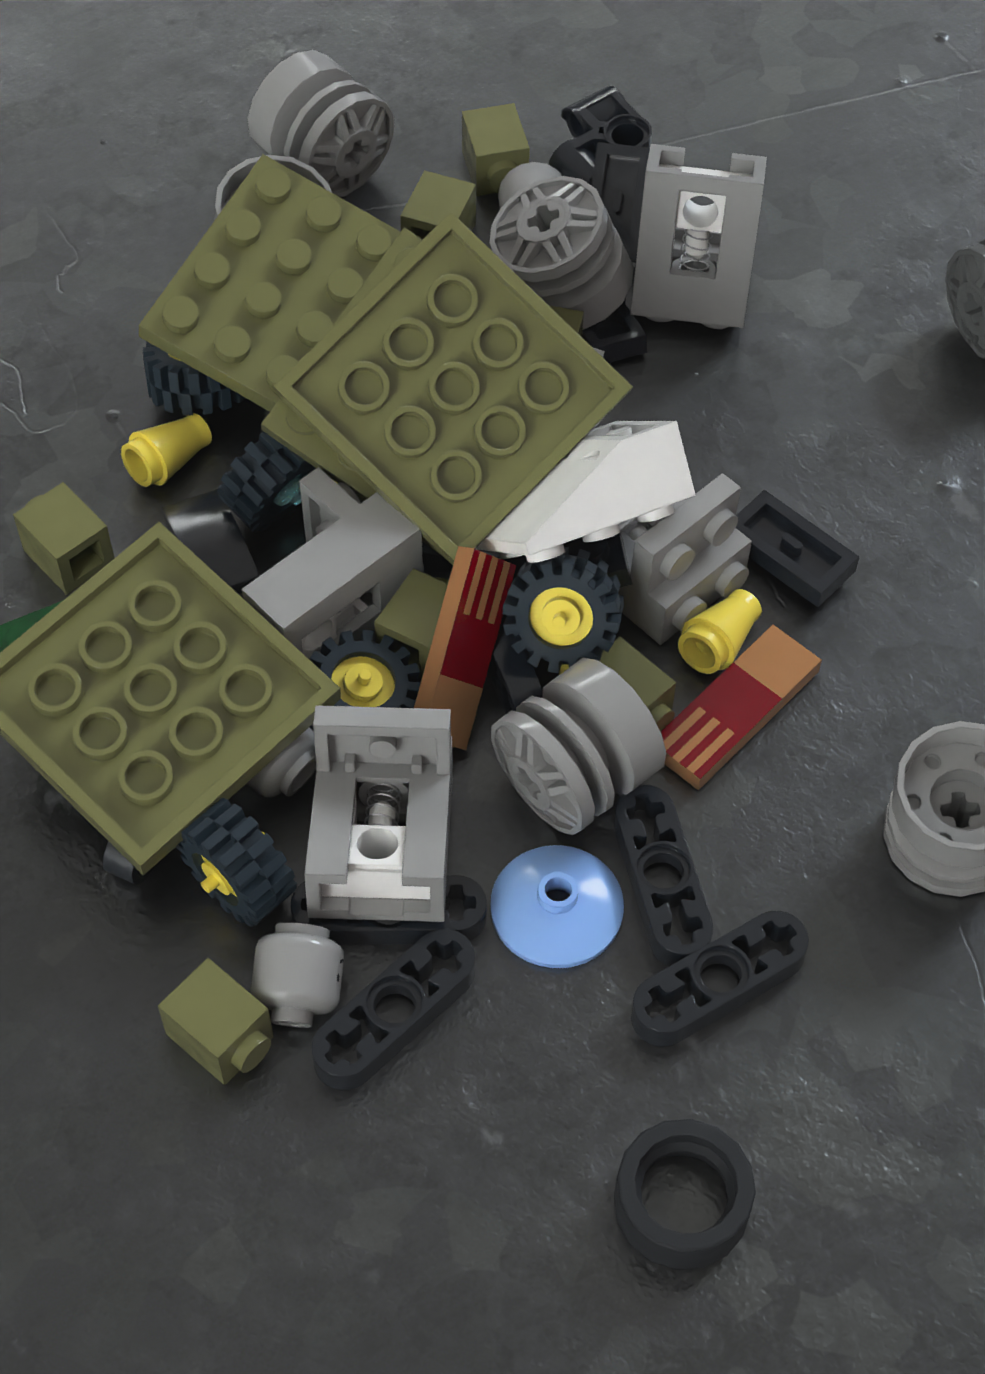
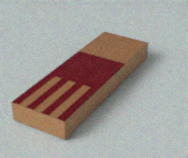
[414,546,517,750]
[661,625,822,790]

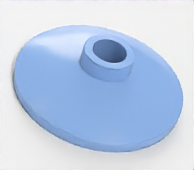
[490,845,624,968]

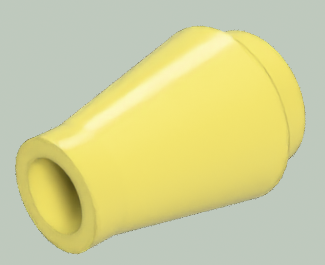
[121,413,212,487]
[678,589,762,674]

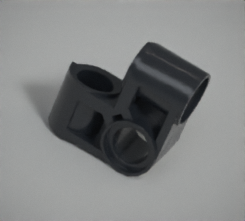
[548,85,652,185]

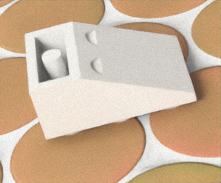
[476,421,695,563]

